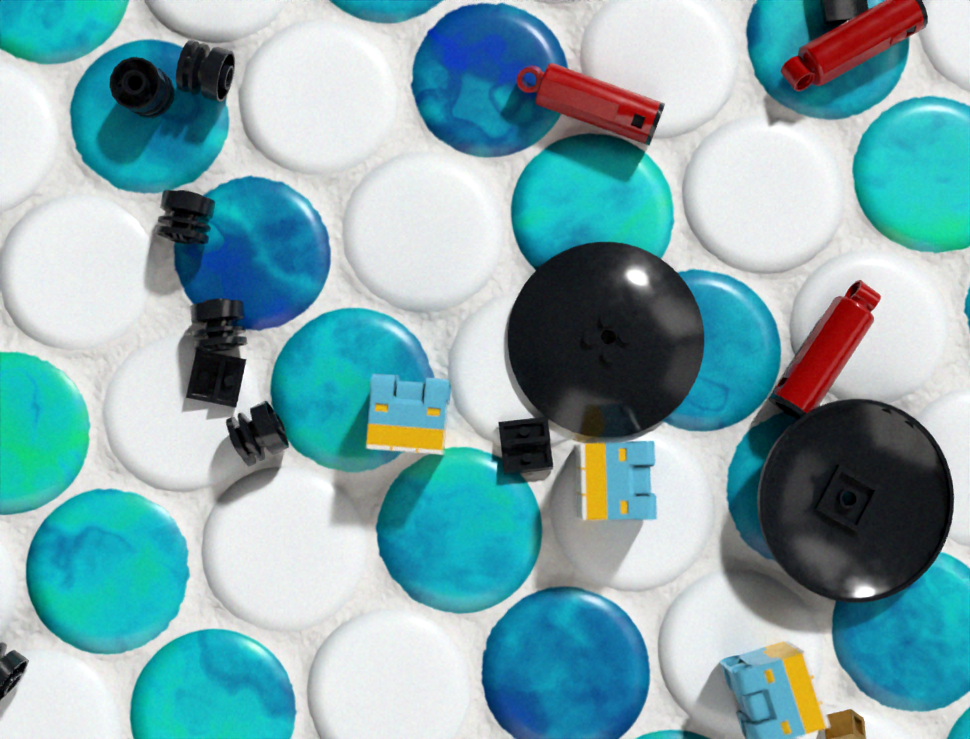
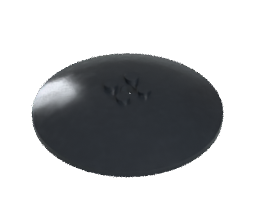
[508,242,704,438]
[757,399,954,603]

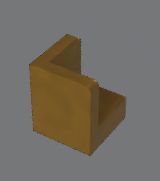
[825,709,866,739]

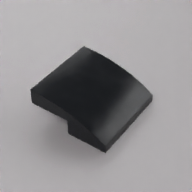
[820,0,868,25]
[186,350,247,408]
[498,417,553,475]

